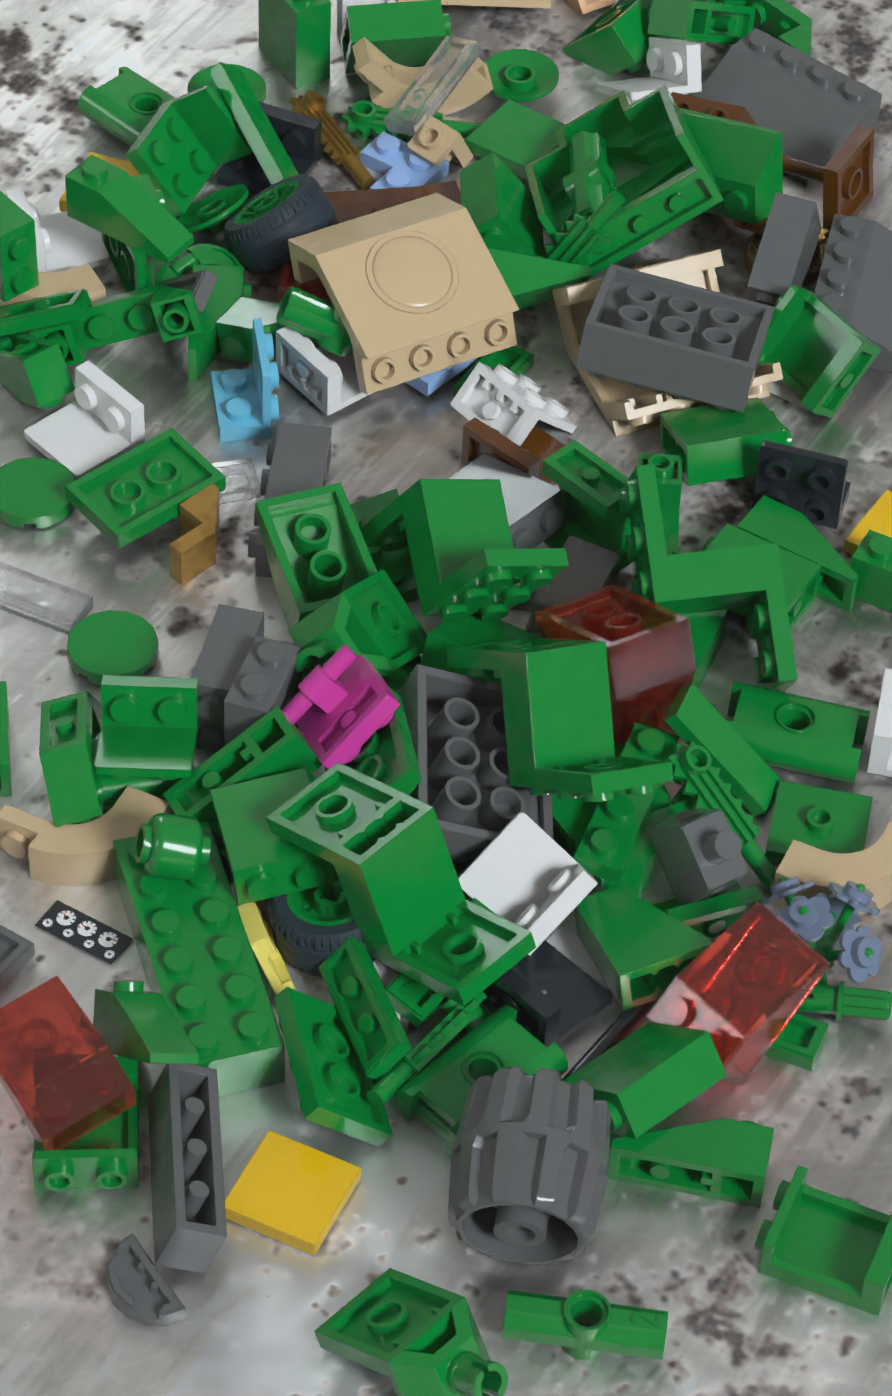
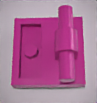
[282,644,401,769]

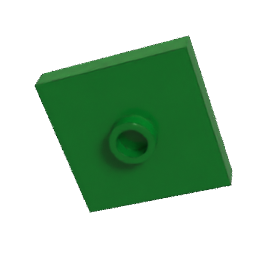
[765,780,873,864]

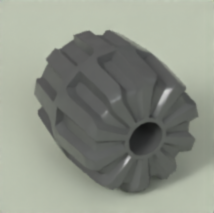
[448,1066,611,1265]

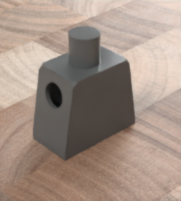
[645,809,748,906]

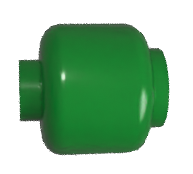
[135,813,211,881]

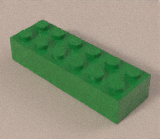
[113,821,285,1097]

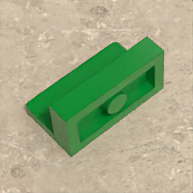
[653,883,764,943]

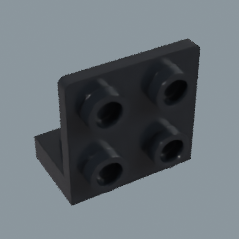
[215,102,322,195]
[752,440,851,529]
[481,940,612,1047]

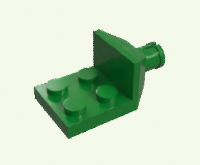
[125,85,253,217]
[288,569,427,680]
[314,1268,508,1396]

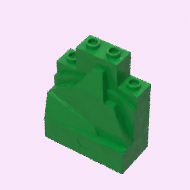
[525,85,724,278]

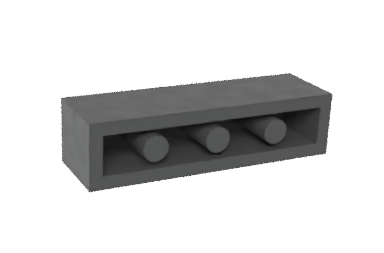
[248,422,332,578]
[148,1064,227,1273]

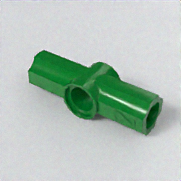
[563,131,617,217]
[276,286,354,357]
[502,1290,668,1360]

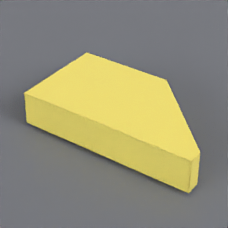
[237,902,296,996]

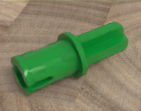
[792,980,892,1021]

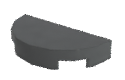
[106,1233,186,1325]

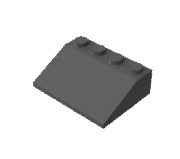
[694,28,882,187]
[814,214,892,373]
[575,264,775,412]
[397,664,553,863]

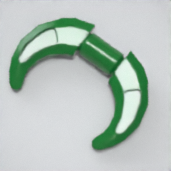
[155,244,241,285]

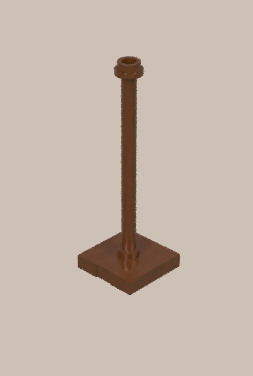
[782,125,874,230]

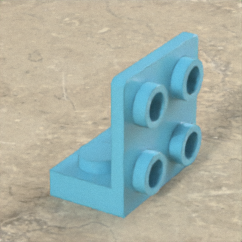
[210,318,279,442]

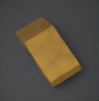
[169,484,219,585]

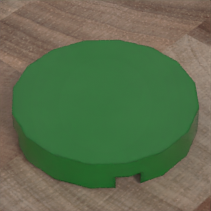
[0,457,75,529]
[67,610,159,686]

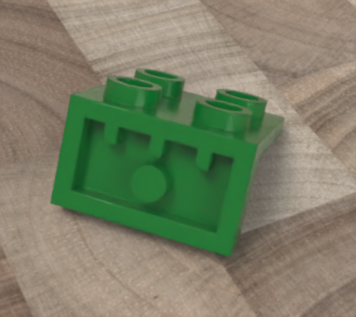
[94,675,199,780]

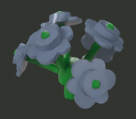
[741,876,883,984]

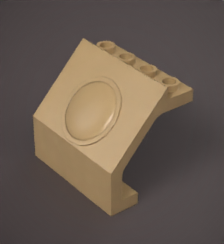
[288,193,520,395]
[552,249,783,437]

